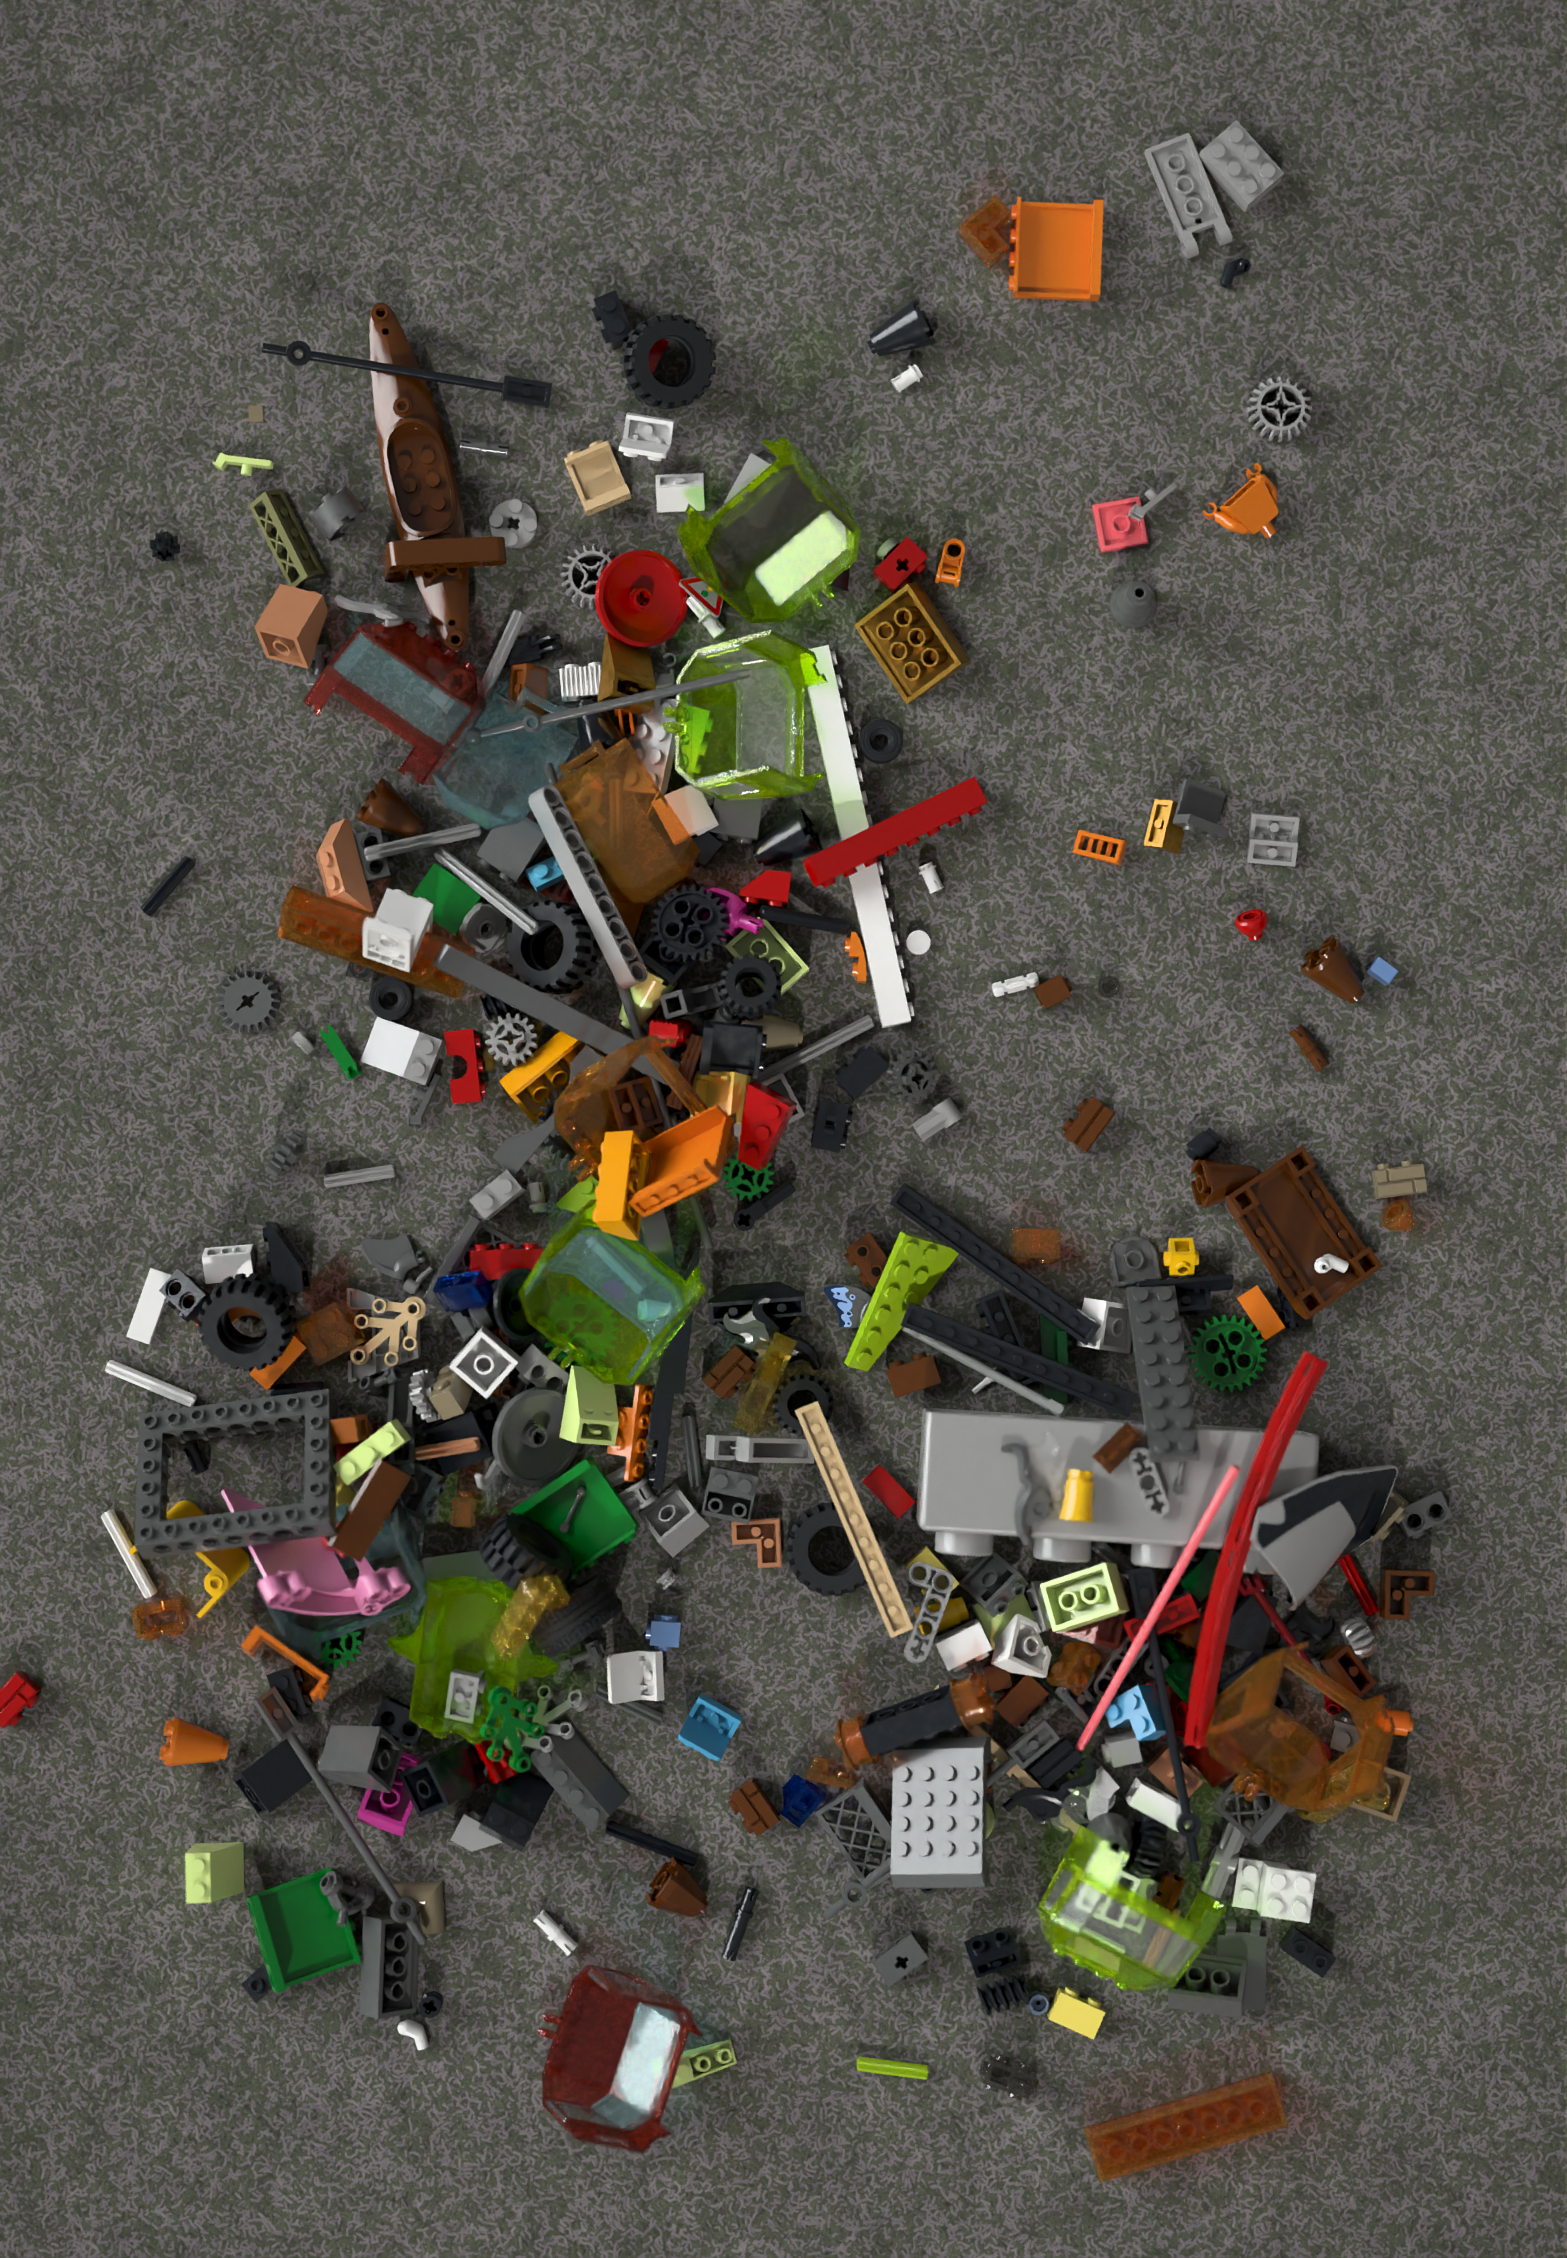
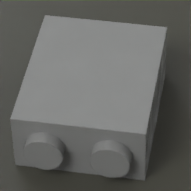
[469,1170,527,1220]

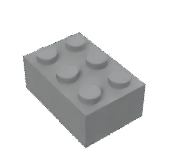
[1199,120,1284,213]

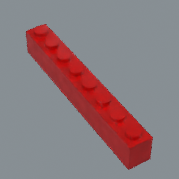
[802,776,987,888]

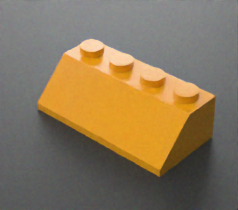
[499,1031,608,1124]
[593,1131,649,1241]

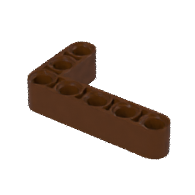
[382,537,507,583]

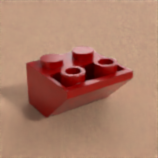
[739,870,791,908]

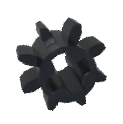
[150,531,180,562]

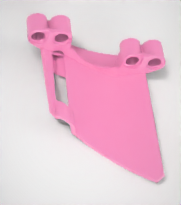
[221,1487,410,1616]

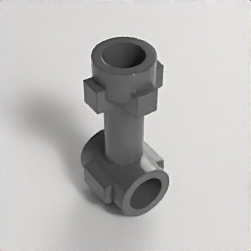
[309,645,330,691]
[359,1366,403,1397]
[558,1639,605,1671]

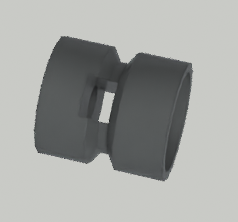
[450,1300,495,1343]

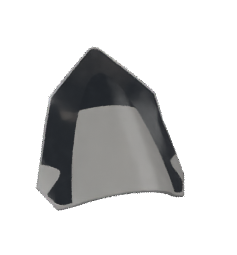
[1250,1465,1398,1614]

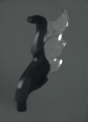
[1002,1757,1116,1832]

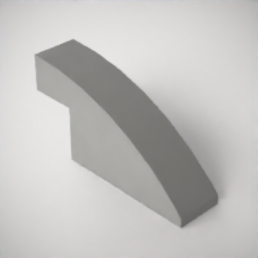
[706,1434,814,1463]

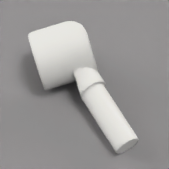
[972,1367,997,1394]

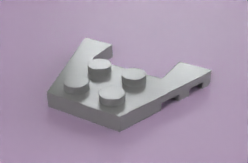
[347,1288,421,1382]

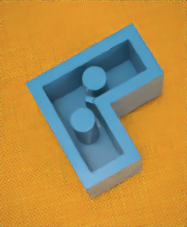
[1105,1684,1166,1741]

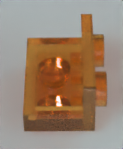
[1046,1641,1101,1695]

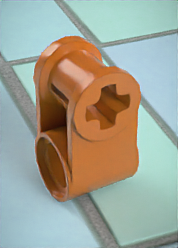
[935,539,965,588]

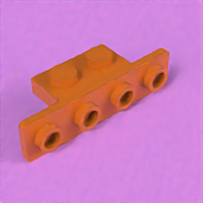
[607,1384,653,1482]

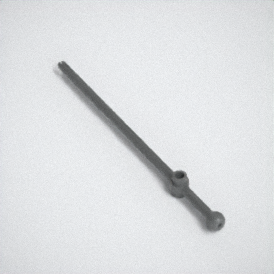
[465,669,750,746]

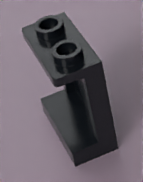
[699,1020,767,1079]

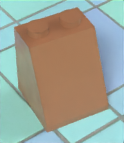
[254,584,328,669]

